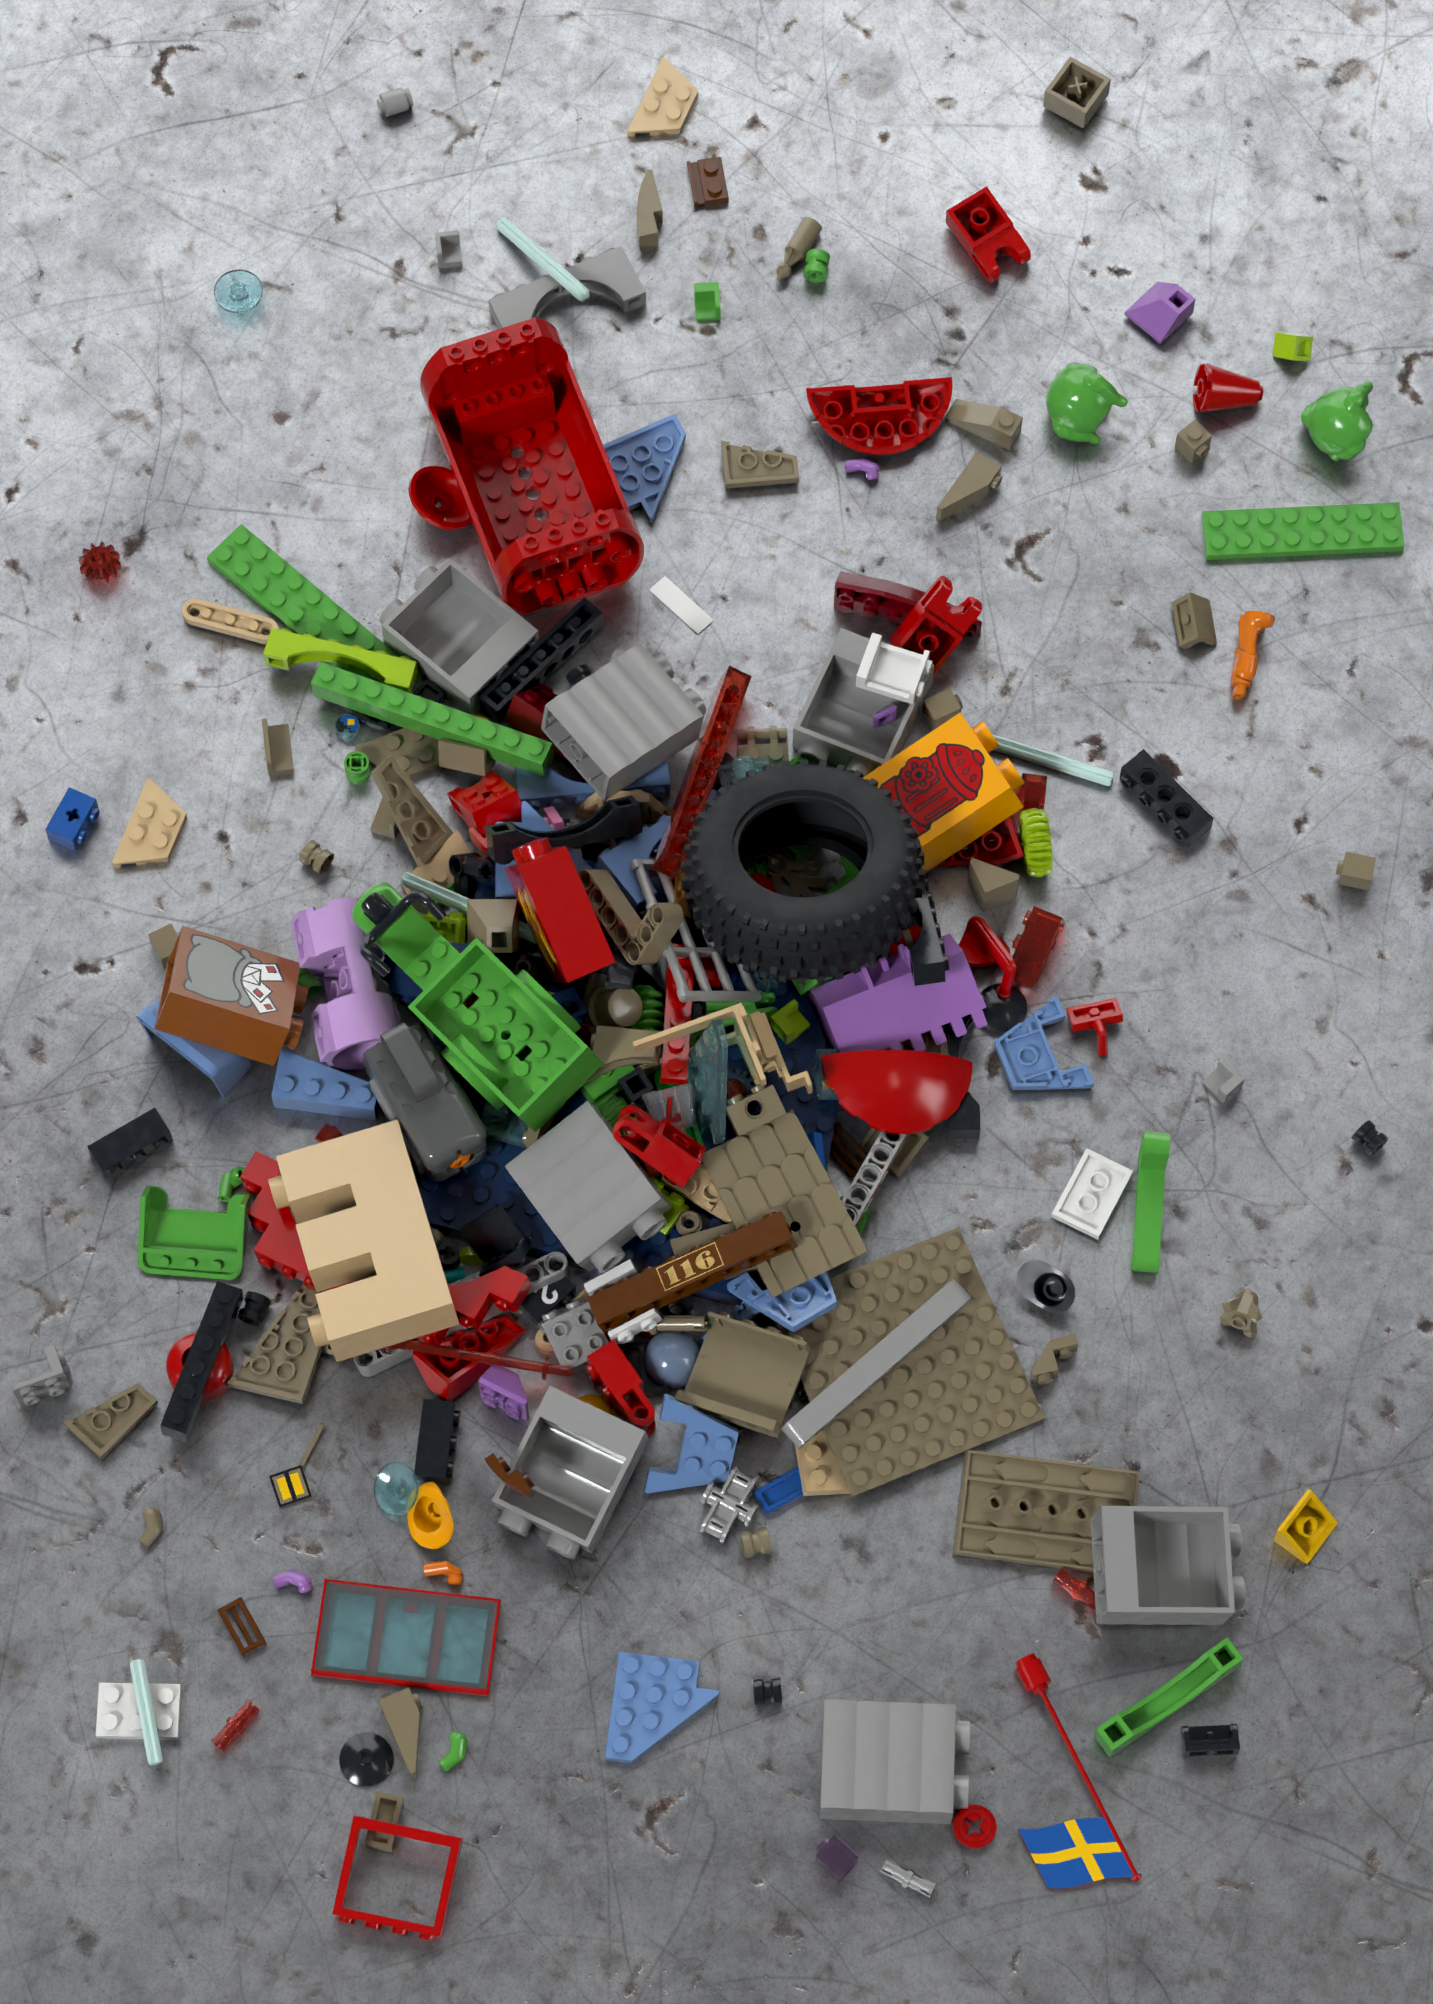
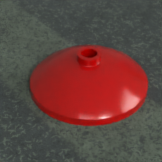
[408,466,472,530]

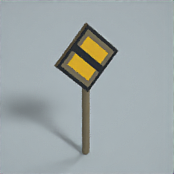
[269,1423,325,1508]

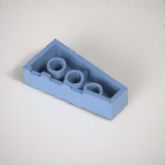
[271,1049,379,1121]

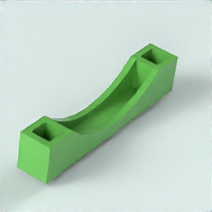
[1094,1637,1244,1758]

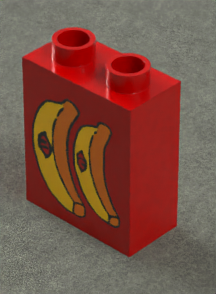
[504,837,615,983]

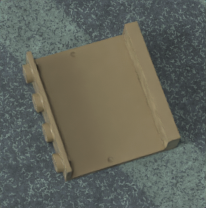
[675,1311,811,1438]

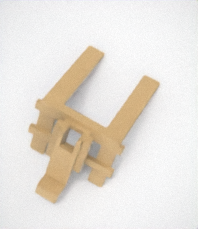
[632,1003,813,1094]

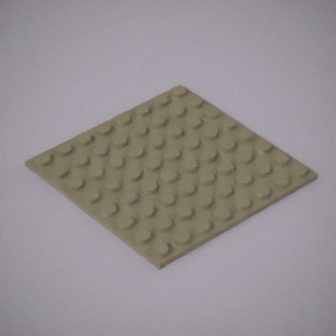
[774,1227,1045,1497]

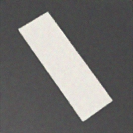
[649,576,714,634]

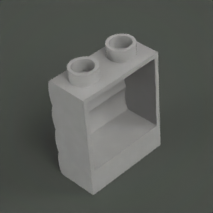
[380,558,539,714]
[793,628,934,777]
[541,644,706,801]
[505,1101,672,1273]
[492,1385,649,1560]
[1090,1506,1245,1625]
[820,1699,970,1824]

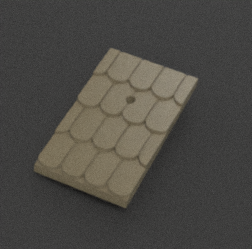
[701,1110,868,1298]
[953,1450,1140,1573]

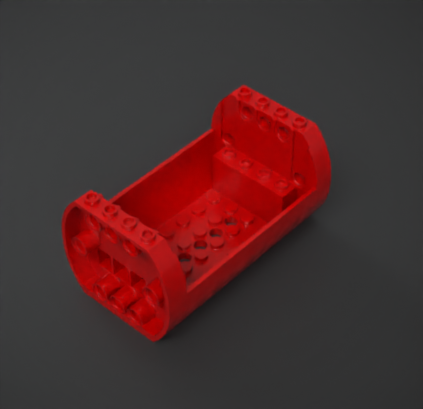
[420,318,644,617]

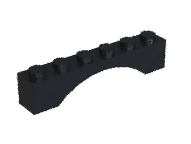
[485,795,642,865]
[909,876,949,986]
[943,1014,980,1139]
[160,1281,244,1443]

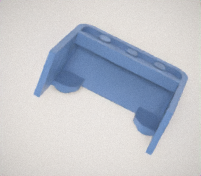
[136,998,251,1098]

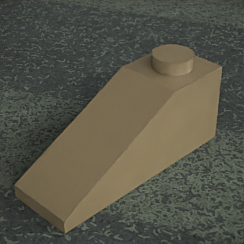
[944,399,1023,450]
[936,452,1003,521]
[379,1687,423,1780]

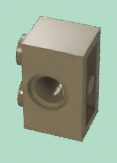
[723,1084,786,1136]

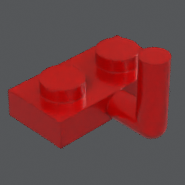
[1066,998,1123,1056]

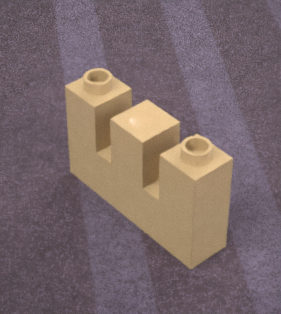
[268,1119,459,1362]

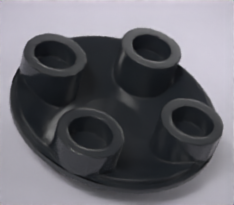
[980,983,1027,1032]

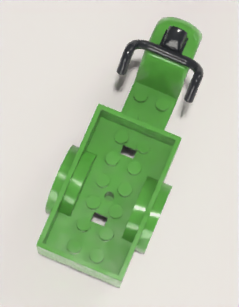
[351,882,603,1132]

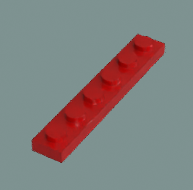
[660,943,694,1085]

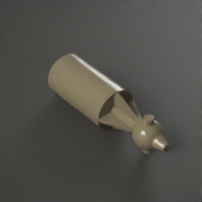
[777,217,822,281]

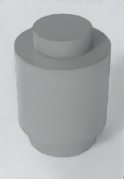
[377,87,414,117]

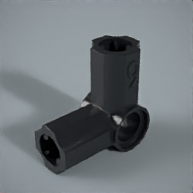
[449,852,495,899]

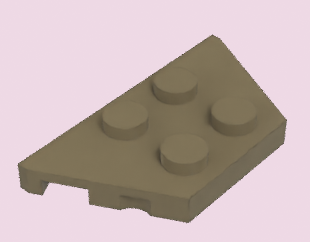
[355,728,441,779]

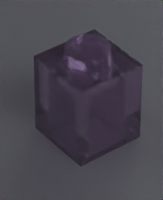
[815,1835,859,1883]

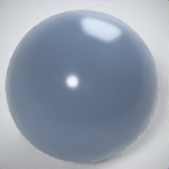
[643,1331,700,1389]

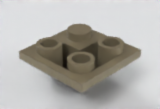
[467,899,519,953]

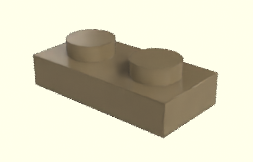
[365,1792,404,1852]

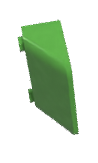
[138,1185,251,1280]

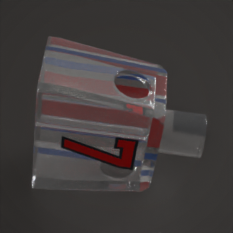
[642,1083,696,1134]

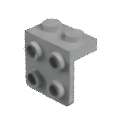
[538,1298,608,1371]
[12,1344,71,1406]

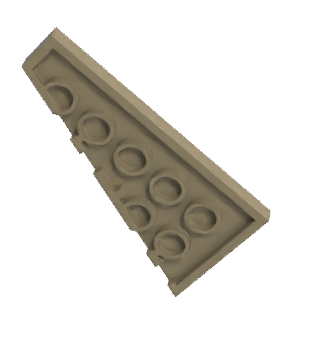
[227,1284,324,1404]

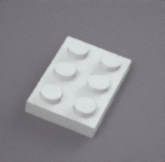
[1051,1148,1133,1240]
[96,1683,181,1740]

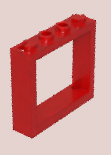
[332,1815,464,1941]

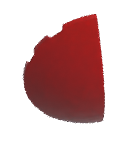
[806,377,953,455]
[821,1050,973,1135]

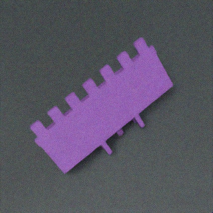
[810,934,987,1053]

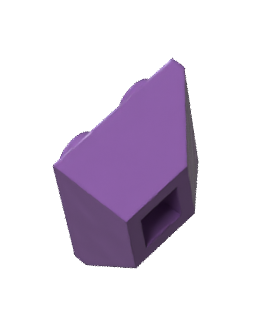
[1124,281,1195,344]
[478,1363,530,1421]

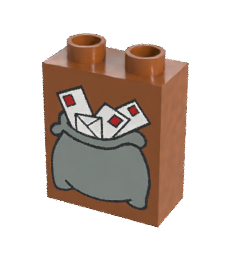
[154,926,309,1066]

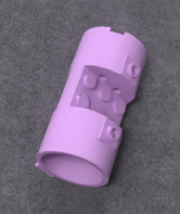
[290,898,401,1071]

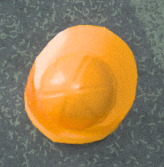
[407,1482,454,1549]

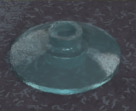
[214,269,263,313]
[374,1462,419,1516]

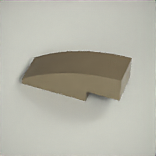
[637,169,663,248]

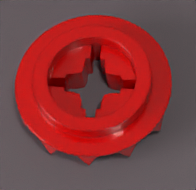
[953,1805,997,1849]

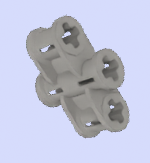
[700,1465,760,1544]

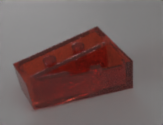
[1002,906,1066,991]

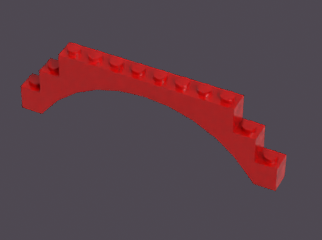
[240,1151,531,1345]

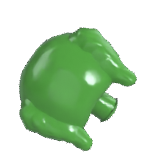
[1046,362,1128,445]
[1301,381,1373,461]

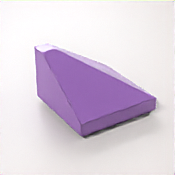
[872,704,897,729]

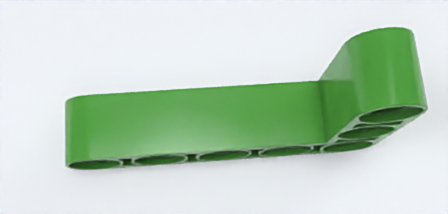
[1131,1131,1170,1273]

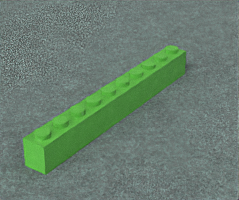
[311,662,555,777]

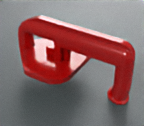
[958,916,1017,998]

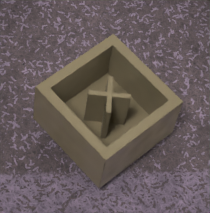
[1043,57,1111,129]

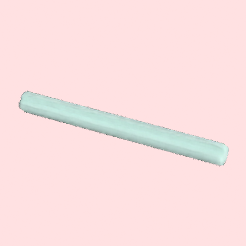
[496,217,590,302]
[992,734,1114,786]
[401,872,536,944]

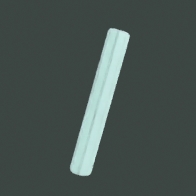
[130,1659,163,1765]

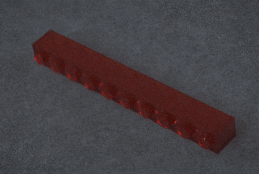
[651,665,752,879]

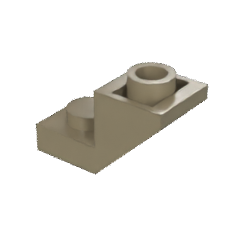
[1030,1334,1078,1385]

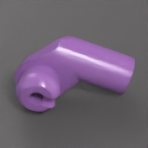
[845,458,880,480]
[273,1569,313,1593]

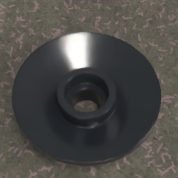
[502,947,549,987]
[339,1732,394,1787]

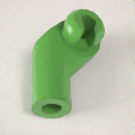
[218,1166,245,1202]
[438,1731,468,1772]

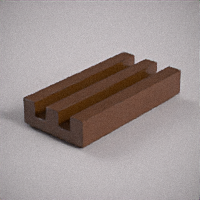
[831,1122,867,1178]
[217,1597,267,1658]

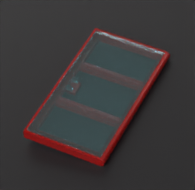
[311,1579,501,1696]

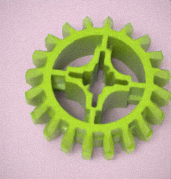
[1019,808,1053,877]

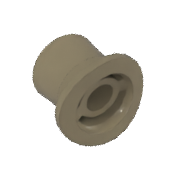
[587,984,643,1029]

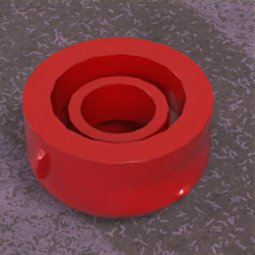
[166,1332,234,1402]

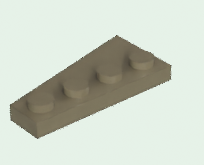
[371,756,453,867]

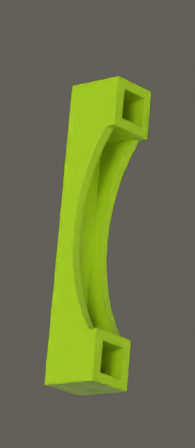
[263,628,418,694]

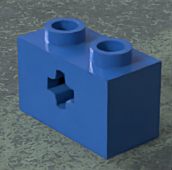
[45,787,100,851]

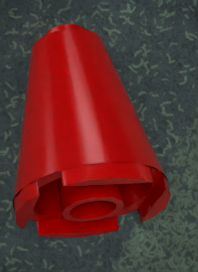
[1193,363,1263,412]

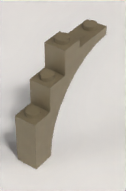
[523,1026,662,1148]

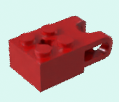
[946,186,1031,283]
[888,576,982,675]
[447,770,521,838]
[613,1105,706,1188]
[586,1339,656,1438]

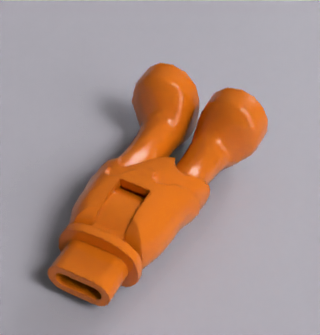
[1230,611,1275,700]

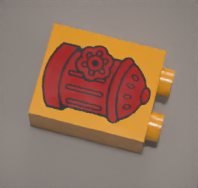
[863,712,1025,873]

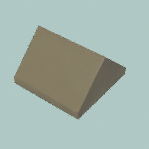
[968,858,1020,912]

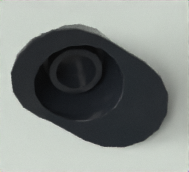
[1016,1260,1075,1313]

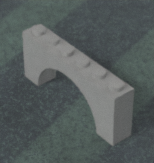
[489,246,646,329]

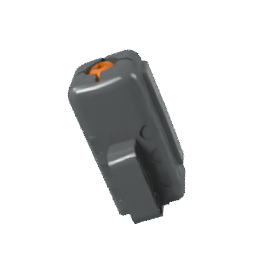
[363,1023,487,1182]

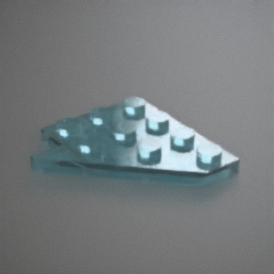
[687,1019,728,1144]

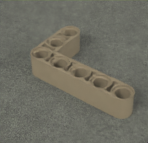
[578,869,683,965]

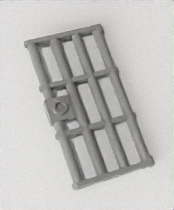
[630,859,762,1002]

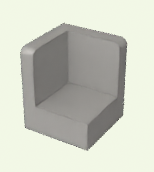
[435,231,463,269]
[1203,1058,1244,1104]

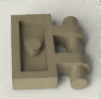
[737,726,789,772]

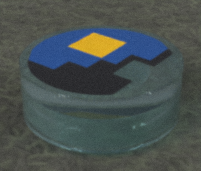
[335,714,360,740]

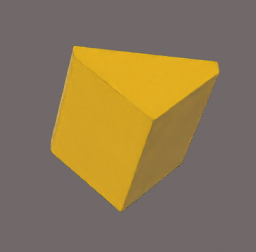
[1273,1489,1338,1564]

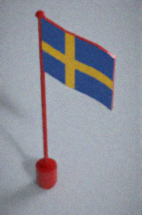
[1015,1653,1141,1889]

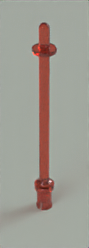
[381,1340,573,1380]

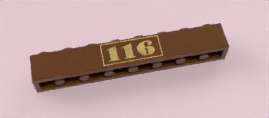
[587,1211,798,1333]

